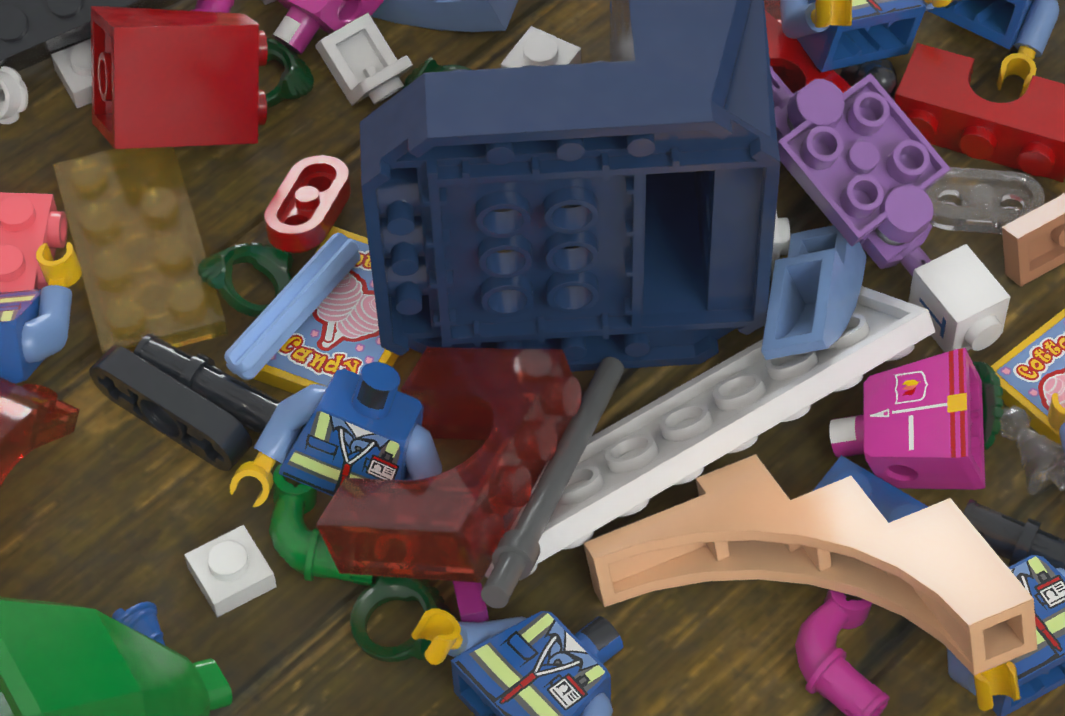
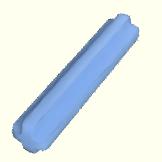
[224,233,360,381]

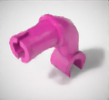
[795,589,890,716]

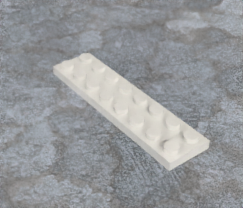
[435,286,936,578]

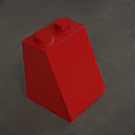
[91,6,268,149]

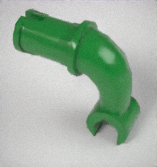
[269,464,379,586]

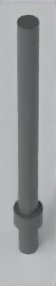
[481,357,624,608]

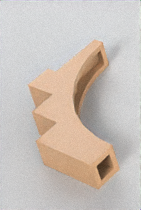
[584,454,1037,675]

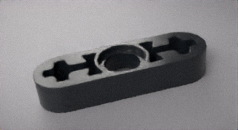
[89,345,252,471]

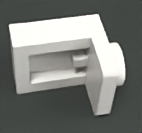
[315,13,413,106]

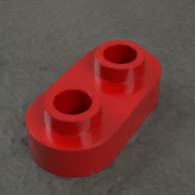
[264,155,351,253]

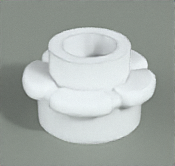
[0,66,28,124]

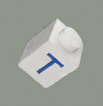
[908,244,1010,352]

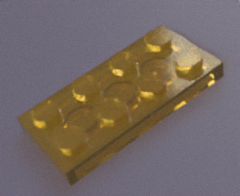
[53,147,228,354]

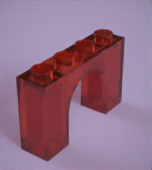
[316,347,582,583]

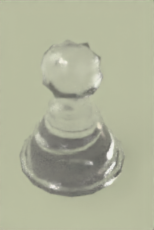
[1000,405,1065,496]

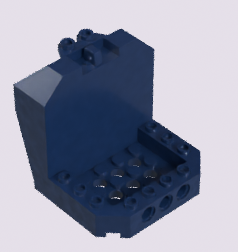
[360,0,780,379]

